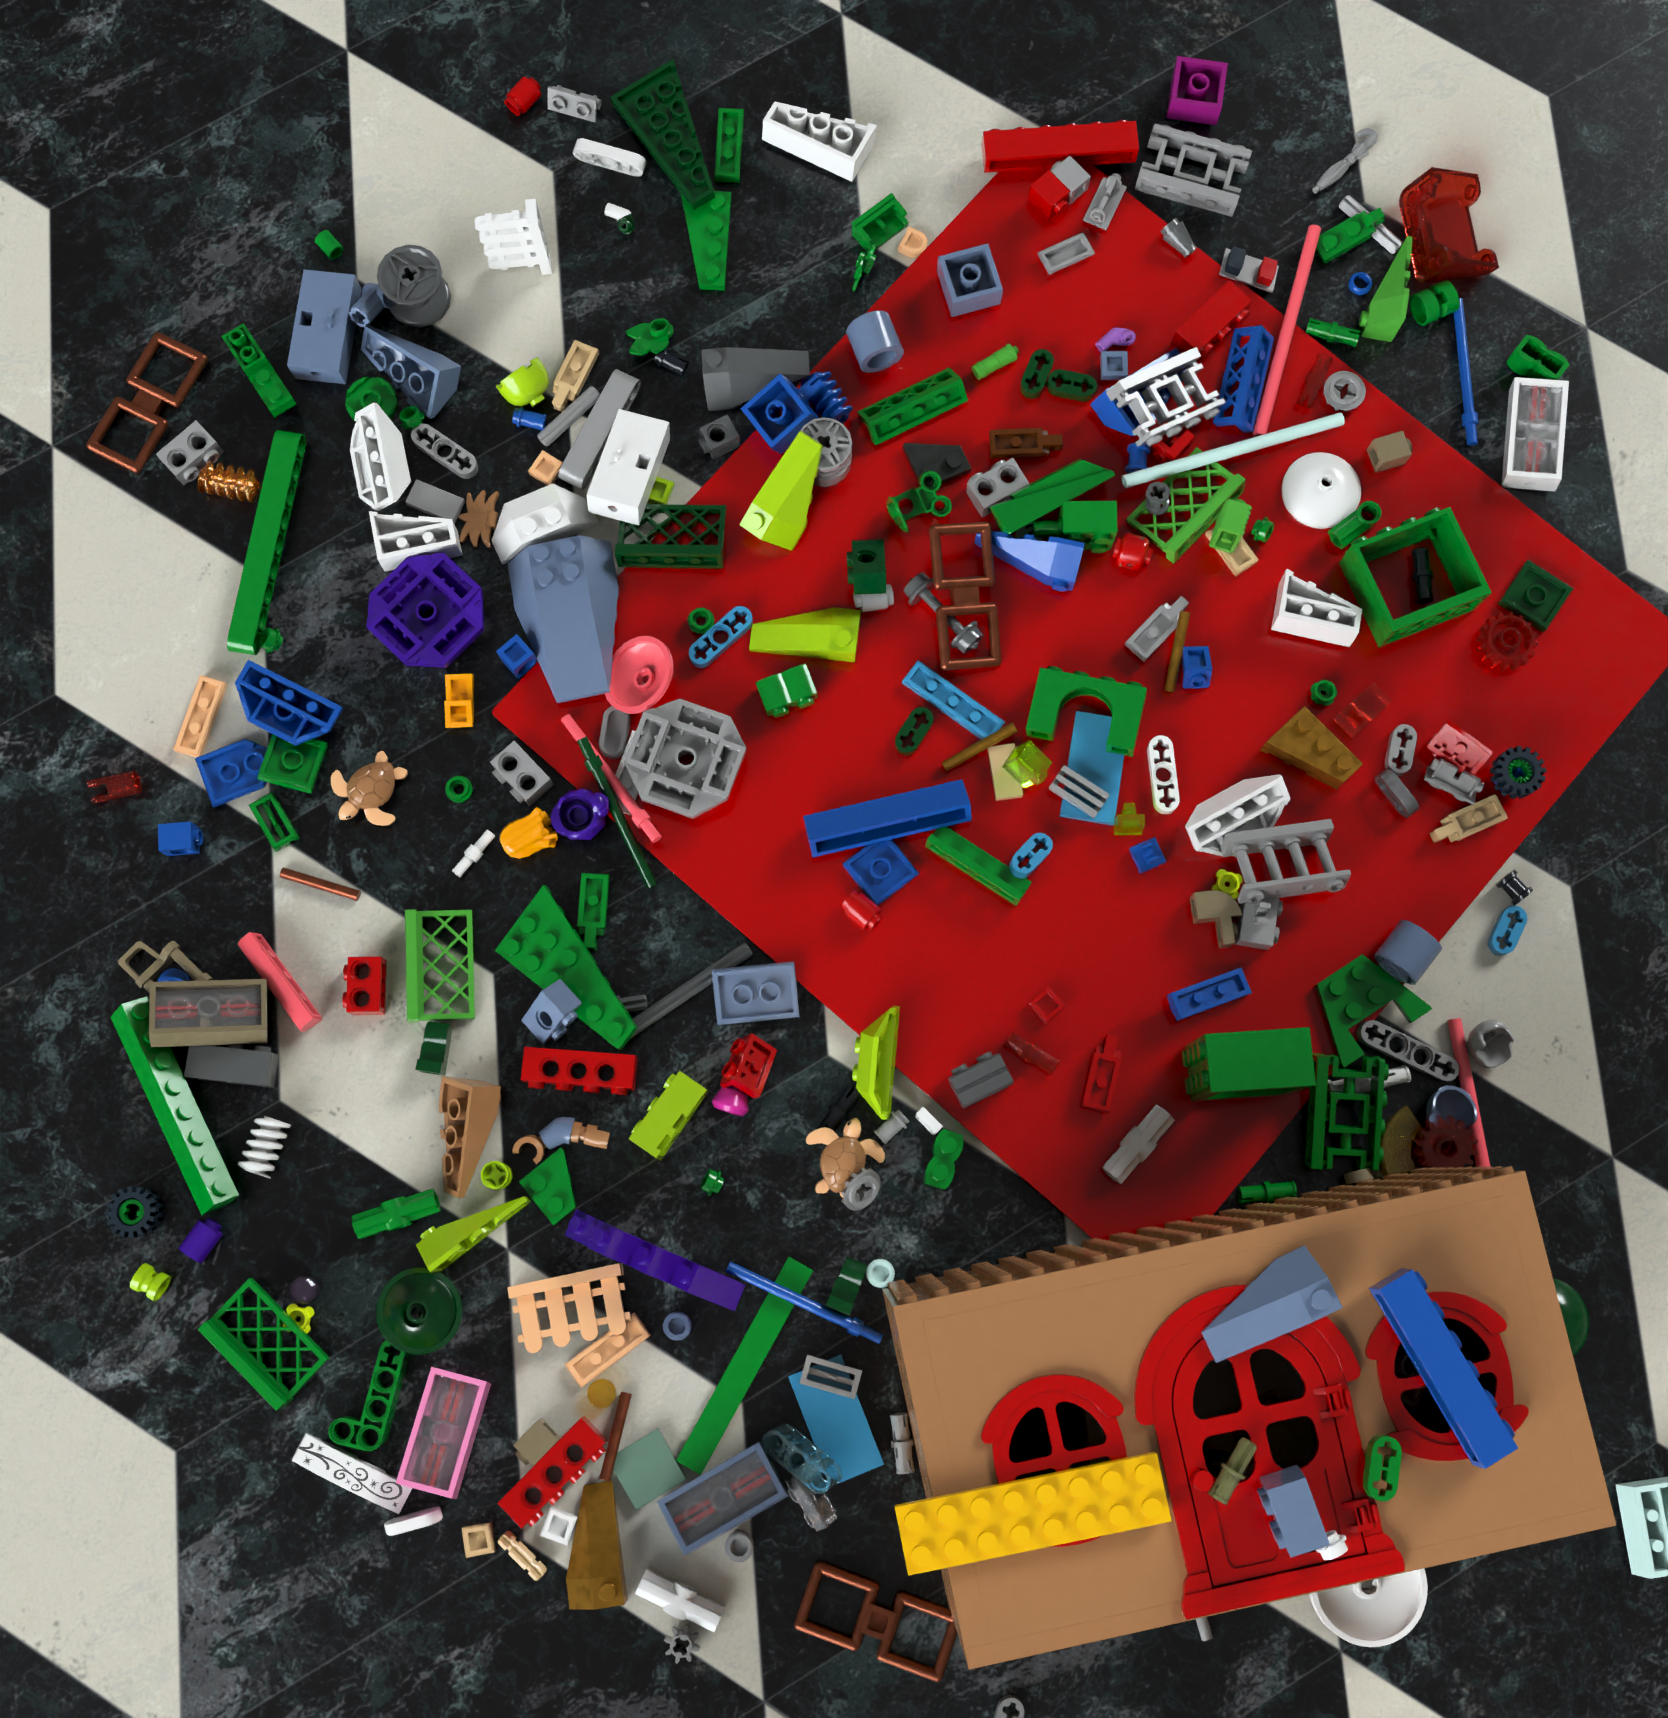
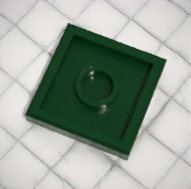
[1498,560,1573,633]

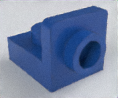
[1181,646,1212,689]

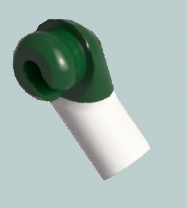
[604,203,635,234]

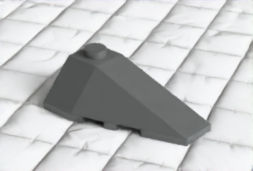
[702,347,810,411]

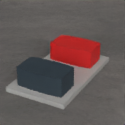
[1219,246,1279,293]

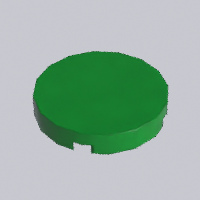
[345,376,398,422]

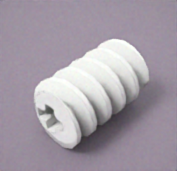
[238,1116,291,1178]

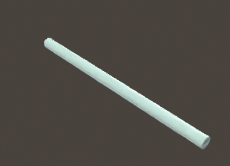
[1121,412,1345,488]

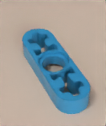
[689,606,753,668]

